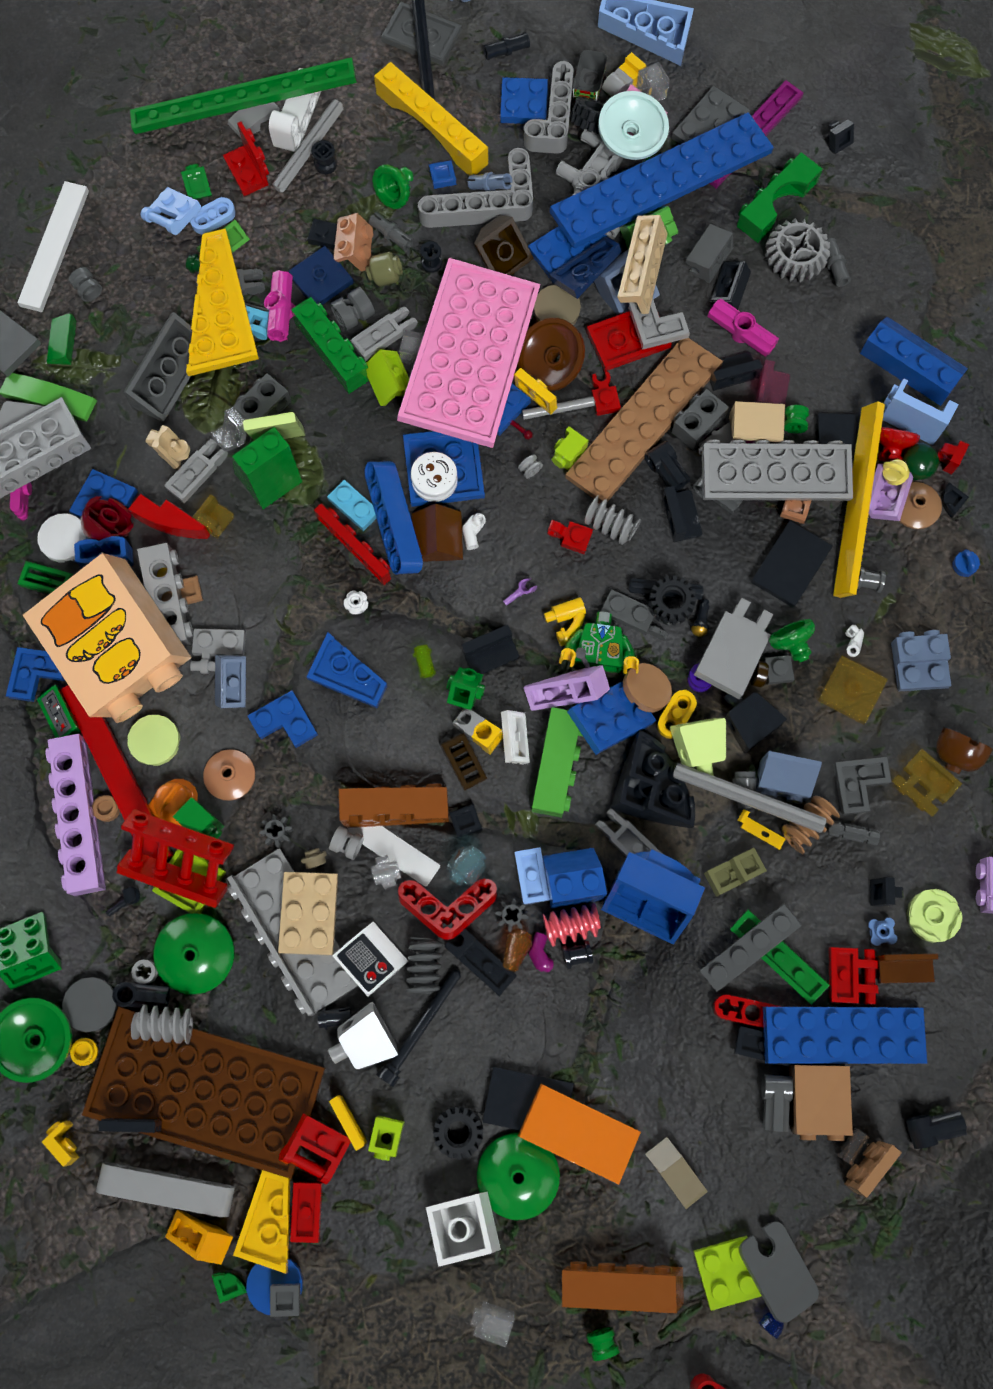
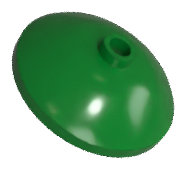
[154,913,235,994]
[0,998,72,1083]
[477,1133,560,1220]

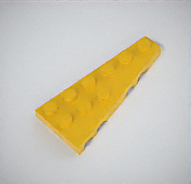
[186,228,259,376]

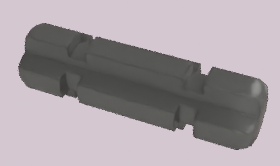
[827,820,880,845]

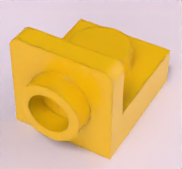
[42,1120,79,1167]

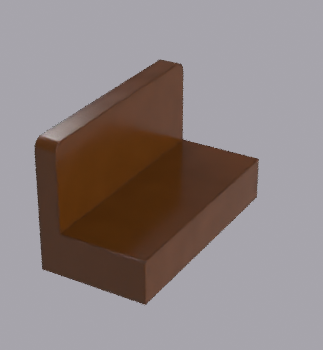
[876,954,939,984]

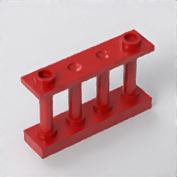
[117,810,234,908]

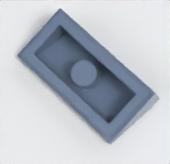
[215,655,246,708]

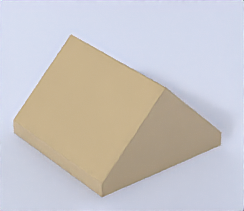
[729,401,785,442]

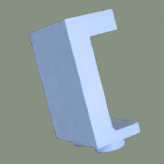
[883,379,959,445]

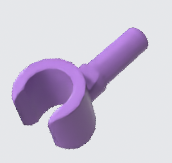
[503,578,537,606]

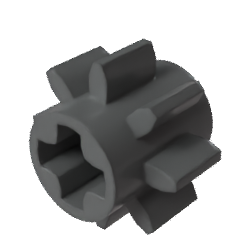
[259,814,294,848]
[495,899,528,933]

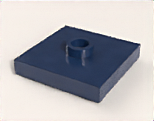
[287,246,354,305]

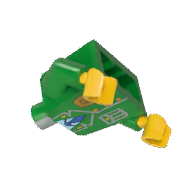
[559,612,639,674]

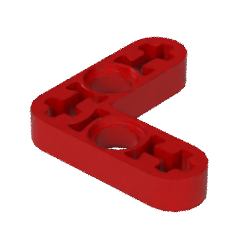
[398,879,497,940]

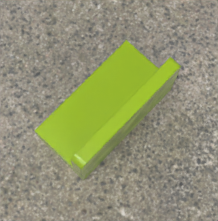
[366,349,409,406]

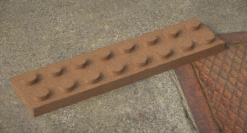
[565,338,723,503]

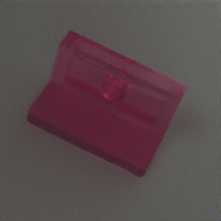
[755,360,790,404]

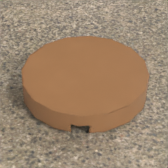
[623,663,672,713]

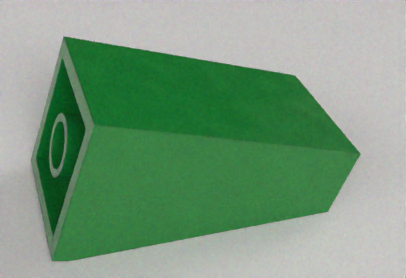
[232,427,302,510]

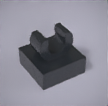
[828,119,854,154]
[870,877,904,907]

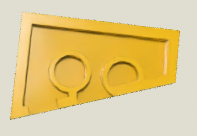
[233,1170,290,1274]

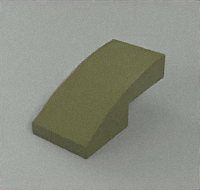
[704,848,767,897]

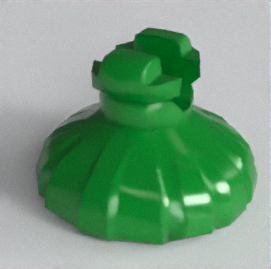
[372,164,413,209]
[768,619,815,663]

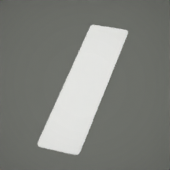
[348,826,440,886]

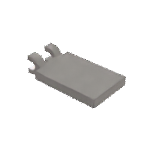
[694,598,773,699]

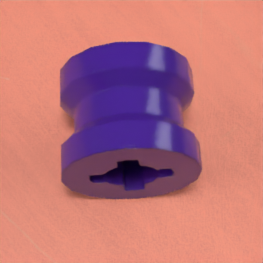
[687,663,711,692]

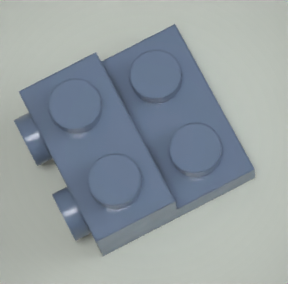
[891,630,951,692]

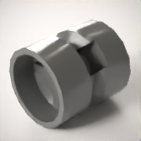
[330,287,375,332]

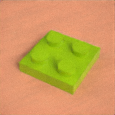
[693,1236,762,1311]

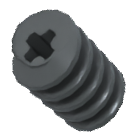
[405,937,443,994]

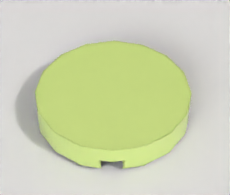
[128,715,180,766]
[907,889,962,943]

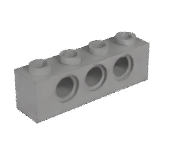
[137,543,193,646]

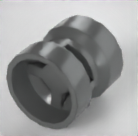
[69,267,102,302]

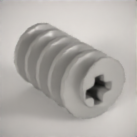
[585,495,641,545]
[131,1005,193,1044]

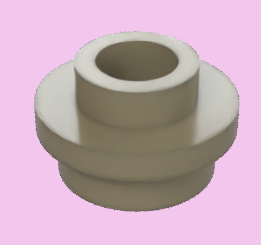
[301,848,327,869]

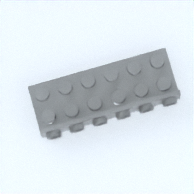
[0,397,91,498]
[699,440,853,501]
[227,848,358,1016]

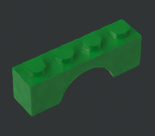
[737,152,823,243]

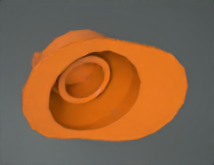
[149,779,198,826]

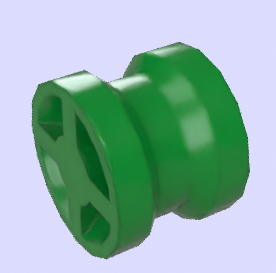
[784,405,809,434]
[586,1327,620,1361]

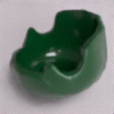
[900,443,939,481]

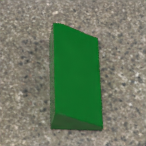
[46,314,77,365]

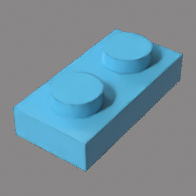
[327,480,376,531]

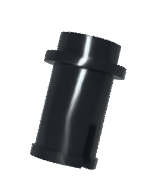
[317,1006,351,1030]

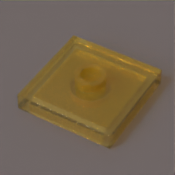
[818,656,888,725]

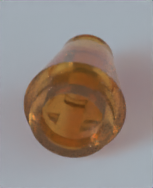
[503,929,532,971]

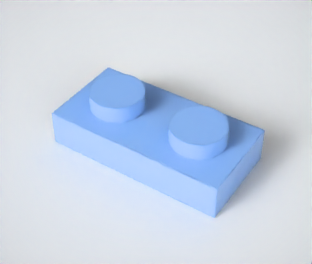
[514,847,550,905]

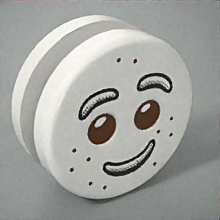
[411,452,458,502]

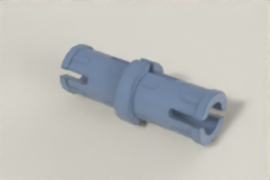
[468,172,513,191]

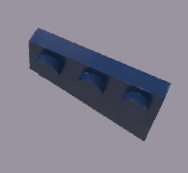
[549,236,622,299]

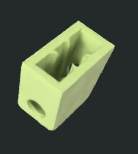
[670,718,726,776]

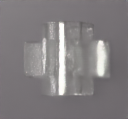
[370,855,402,889]

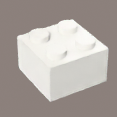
[426,1191,501,1267]

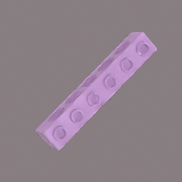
[45,734,106,896]

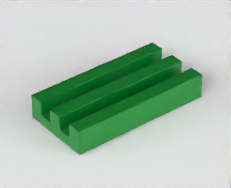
[17,561,73,594]

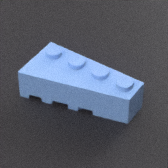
[598,0,694,66]

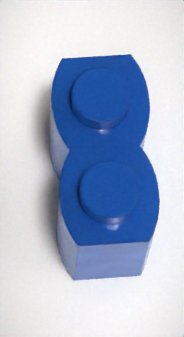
[74,536,134,568]

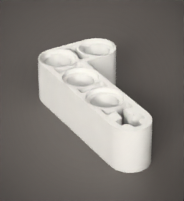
[269,68,321,152]

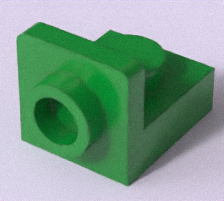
[181,164,212,200]

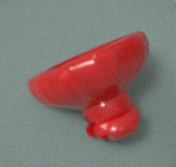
[878,427,920,462]

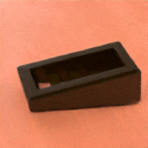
[440,733,487,791]

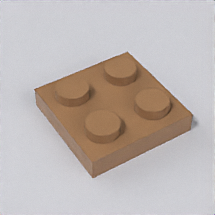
[845,1141,902,1198]

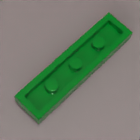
[730,909,830,1005]

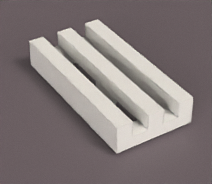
[501,710,530,765]

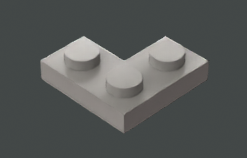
[628,298,690,350]

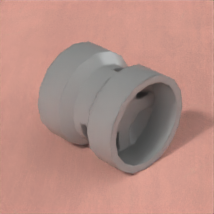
[329,826,364,860]

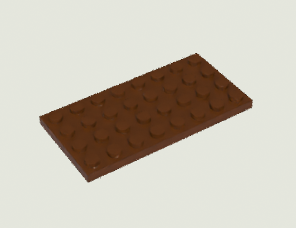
[82,1007,326,1179]

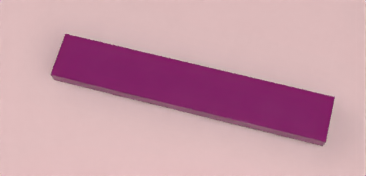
[709,80,804,189]

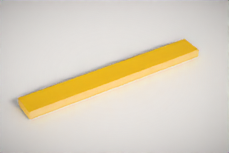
[833,401,885,598]

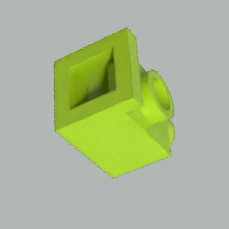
[551,427,588,471]
[368,1115,405,1161]

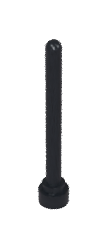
[376,970,461,1087]

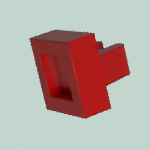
[938,440,969,475]

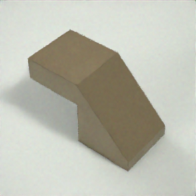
[645,1137,708,1209]

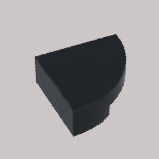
[942,482,969,518]

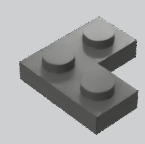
[833,757,891,815]

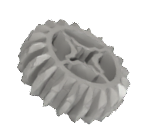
[765,218,830,282]

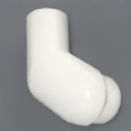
[462,513,486,550]
[846,625,864,657]

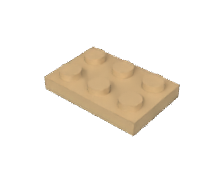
[278,872,338,956]

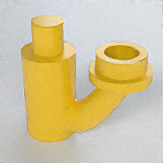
[544,597,586,646]

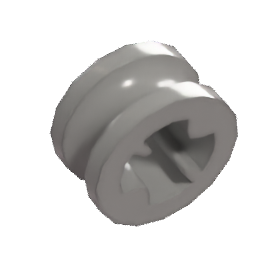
[518,455,543,479]
[131,959,158,984]

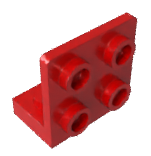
[223,121,269,196]

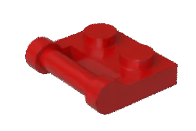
[279,1113,351,1184]

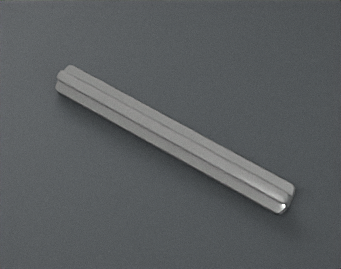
[273,99,343,193]

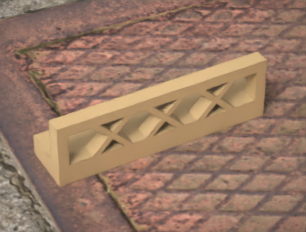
[618,215,667,314]

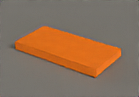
[518,1084,641,1185]

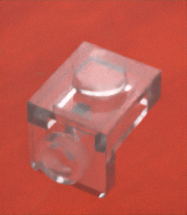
[212,407,246,452]

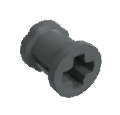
[857,566,886,593]

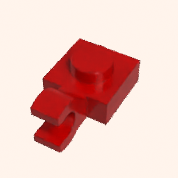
[547,520,593,554]

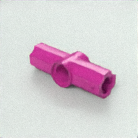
[264,270,295,342]
[708,298,779,357]

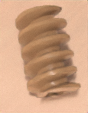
[782,796,840,854]

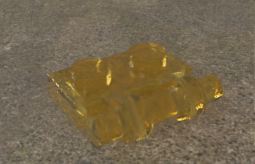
[891,749,962,817]

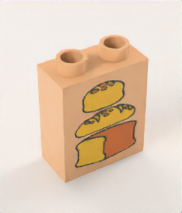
[23,553,192,723]

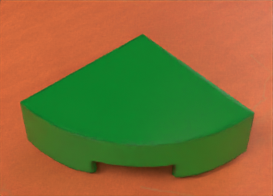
[212,1272,247,1303]

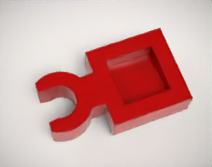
[592,371,621,416]

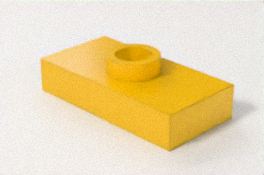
[514,368,557,415]

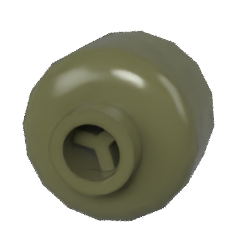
[366,252,403,287]

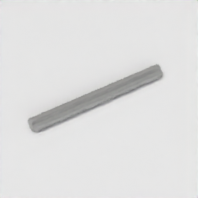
[673,764,827,833]

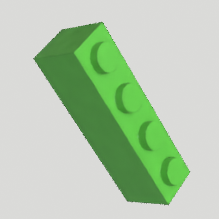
[532,707,583,818]

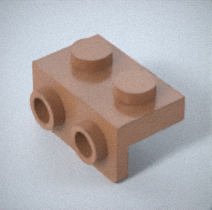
[334,213,373,271]

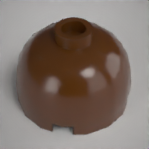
[936,727,993,774]

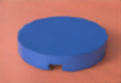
[246,1257,304,1315]

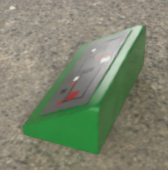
[37,685,81,738]

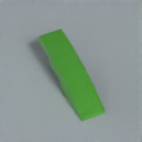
[0,373,97,422]

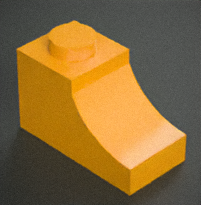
[165,1210,233,1265]

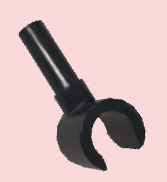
[106,887,140,917]

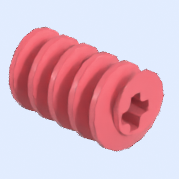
[542,903,601,946]

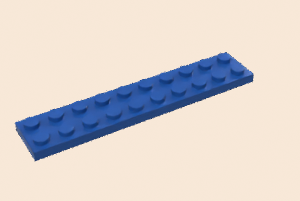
[550,112,774,248]

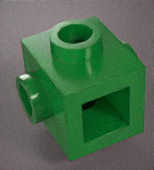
[446,667,485,710]

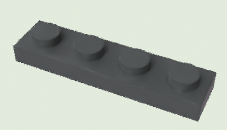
[700,904,802,992]

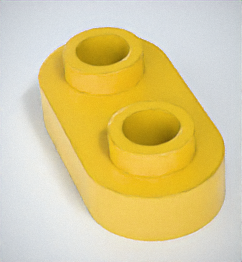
[657,690,697,739]

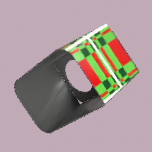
[573,50,607,104]

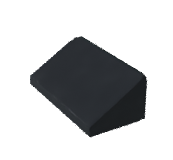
[710,261,751,310]

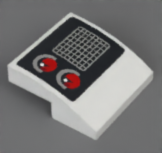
[332,922,408,997]

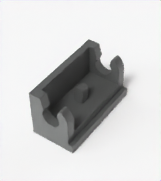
[686,224,733,284]

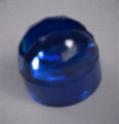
[758,1312,784,1340]

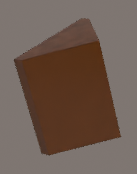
[412,504,463,562]

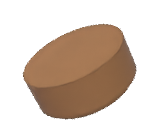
[92,795,120,822]

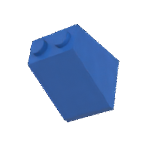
[542,848,607,909]

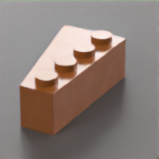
[339,784,449,828]
[562,1261,684,1313]

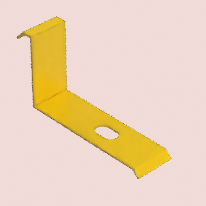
[737,809,785,850]

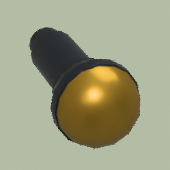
[691,599,710,637]

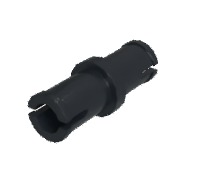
[483,32,530,60]

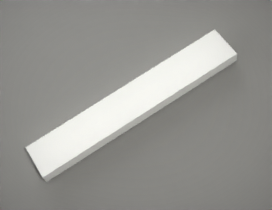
[17,181,89,312]

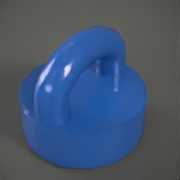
[952,549,980,577]

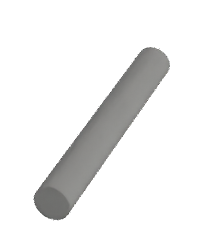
[522,396,595,420]

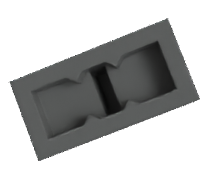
[233,373,292,421]
[672,389,729,451]

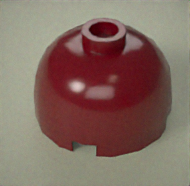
[80,496,134,541]

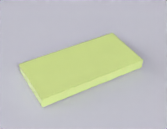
[243,412,305,440]

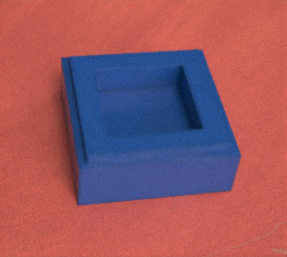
[429,160,457,189]

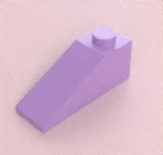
[524,665,610,711]

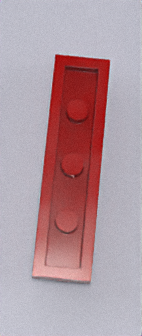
[314,504,391,585]

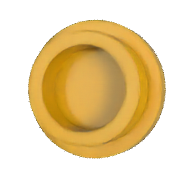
[70,1038,98,1066]

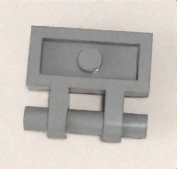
[190,629,246,674]

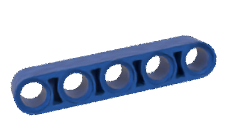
[365,461,423,575]

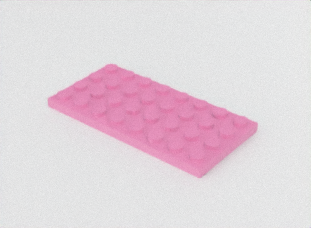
[397,258,540,448]

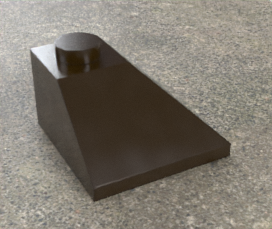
[474,215,534,276]

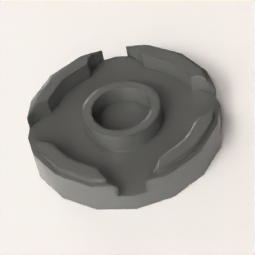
[62,977,118,1032]

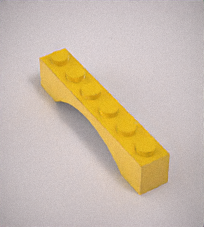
[374,62,488,176]

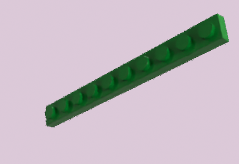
[130,57,357,134]

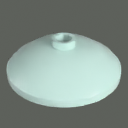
[598,91,669,160]

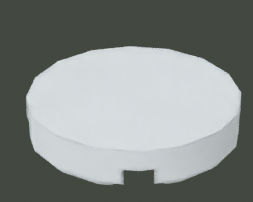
[38,514,88,563]

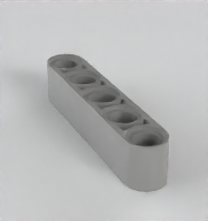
[96,1162,235,1217]

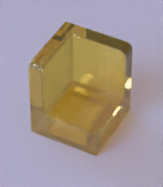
[193,495,234,539]

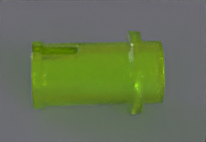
[412,645,436,678]

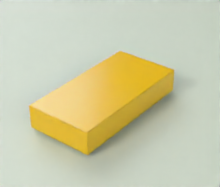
[329,1095,367,1151]

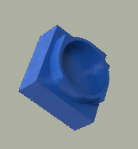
[601,849,705,945]

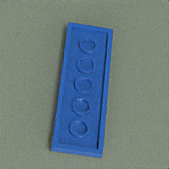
[763,1007,927,1064]

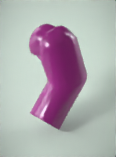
[529,932,554,972]

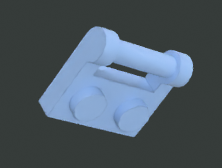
[141,187,202,235]

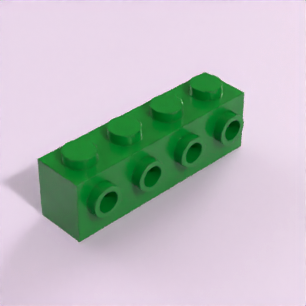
[291,297,368,394]

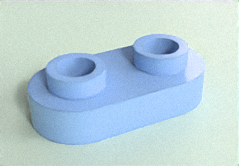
[190,197,236,234]

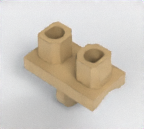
[146,425,190,470]

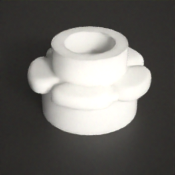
[344,590,368,614]

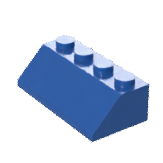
[860,317,968,406]

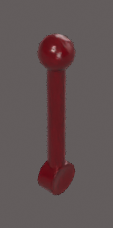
[510,420,533,440]

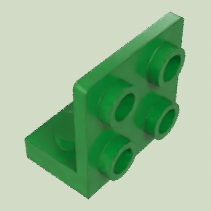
[0,912,62,990]

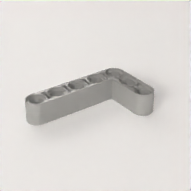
[418,148,533,228]

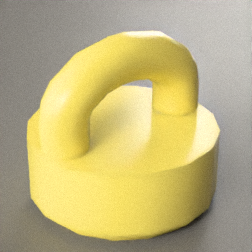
[883,459,910,485]

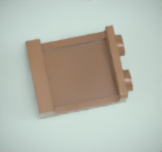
[789,1065,853,1141]

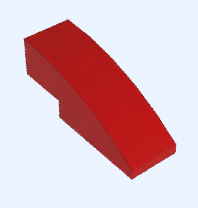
[128,494,210,539]

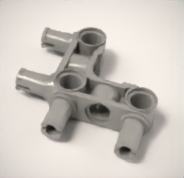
[556,129,635,239]

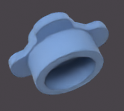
[868,918,897,946]

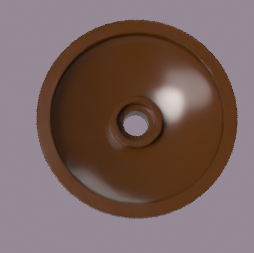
[517,318,585,392]

